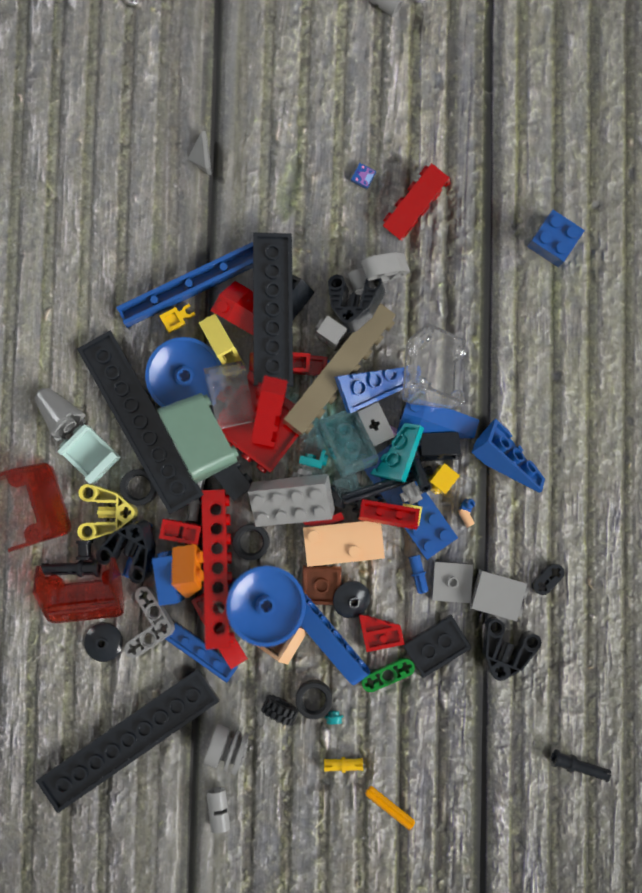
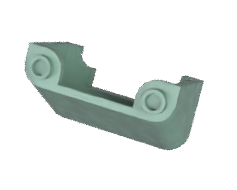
[157,393,239,484]

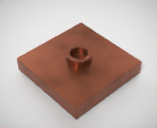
[302,565,342,605]

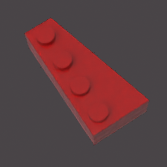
[383,163,450,242]

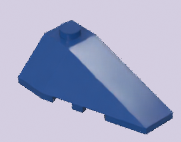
[396,395,479,439]
[472,419,545,493]

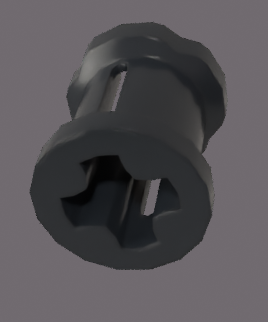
[76,540,94,560]

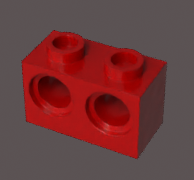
[159,518,202,546]

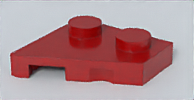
[359,614,405,652]

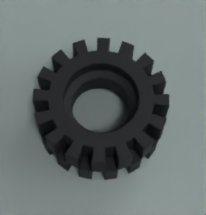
[261,695,299,726]

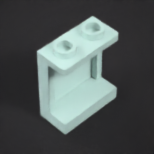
[57,424,121,484]

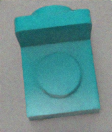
[299,449,329,469]

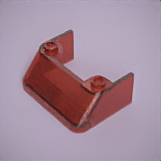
[0,462,71,552]
[32,557,124,623]

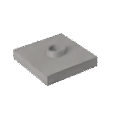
[432,561,473,603]

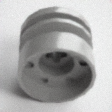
[204,724,249,775]

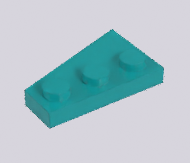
[370,423,424,482]

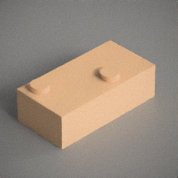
[303,520,385,567]

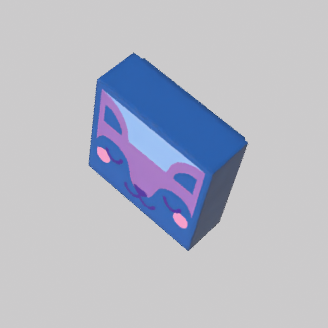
[351,163,376,190]

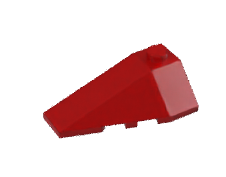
[210,281,253,335]

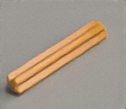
[365,786,415,830]

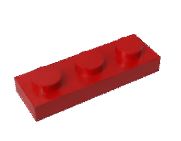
[359,499,420,530]

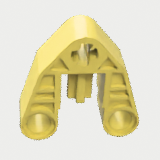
[77,484,138,540]

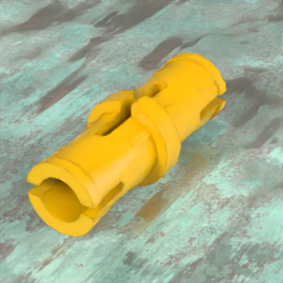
[324,757,363,773]

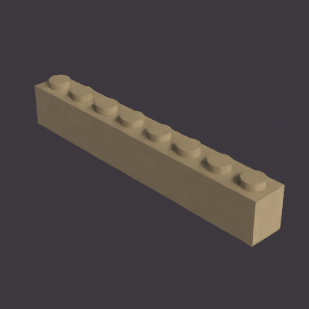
[283,303,396,437]

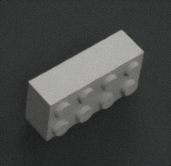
[248,474,335,527]

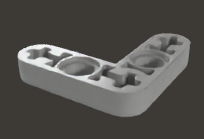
[124,586,175,658]

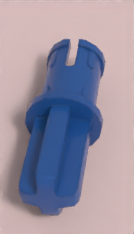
[408,554,428,594]

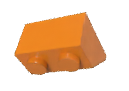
[171,544,204,598]

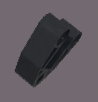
[328,274,386,333]
[96,520,156,584]
[483,617,542,681]

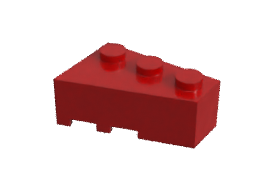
[251,375,288,447]

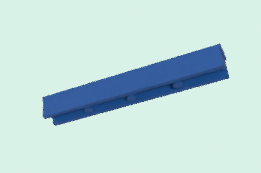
[116,242,253,328]

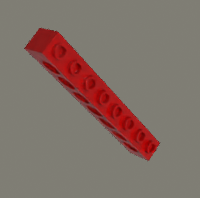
[202,489,235,649]

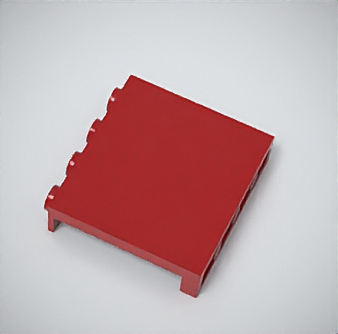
[216,371,299,474]

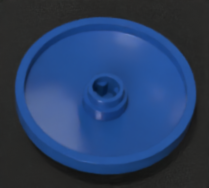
[145,337,223,407]
[226,566,306,647]

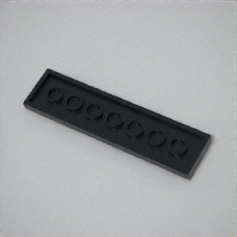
[253,232,293,387]

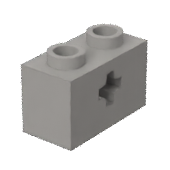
[316,315,347,350]
[356,402,395,447]

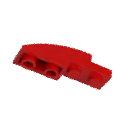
[249,352,327,376]
[191,593,248,669]

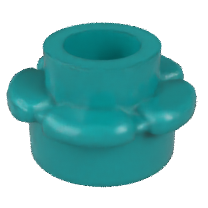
[325,711,344,724]

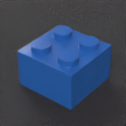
[527,210,585,267]

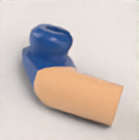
[459,498,475,528]

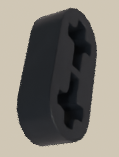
[532,563,565,595]

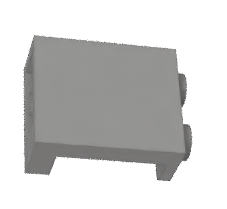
[469,569,528,621]

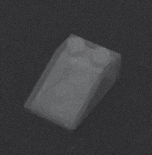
[204,361,255,429]

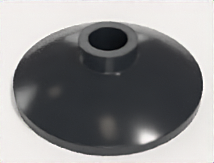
[333,581,370,618]
[84,623,123,662]

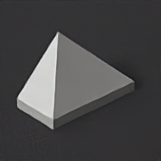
[188,131,212,175]

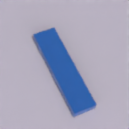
[166,622,238,683]

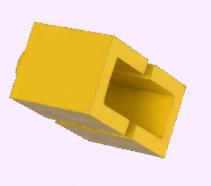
[428,463,460,495]

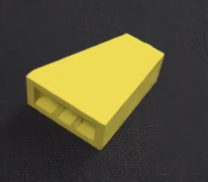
[199,314,245,375]

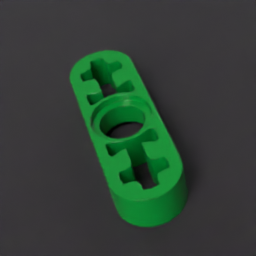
[361,657,415,692]

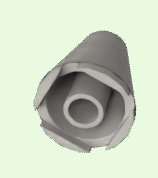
[35,388,86,441]

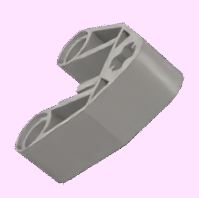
[348,252,410,292]

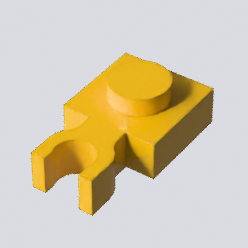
[159,304,195,334]

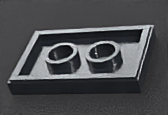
[403,614,472,678]

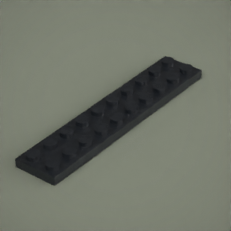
[77,330,204,515]
[36,668,220,814]

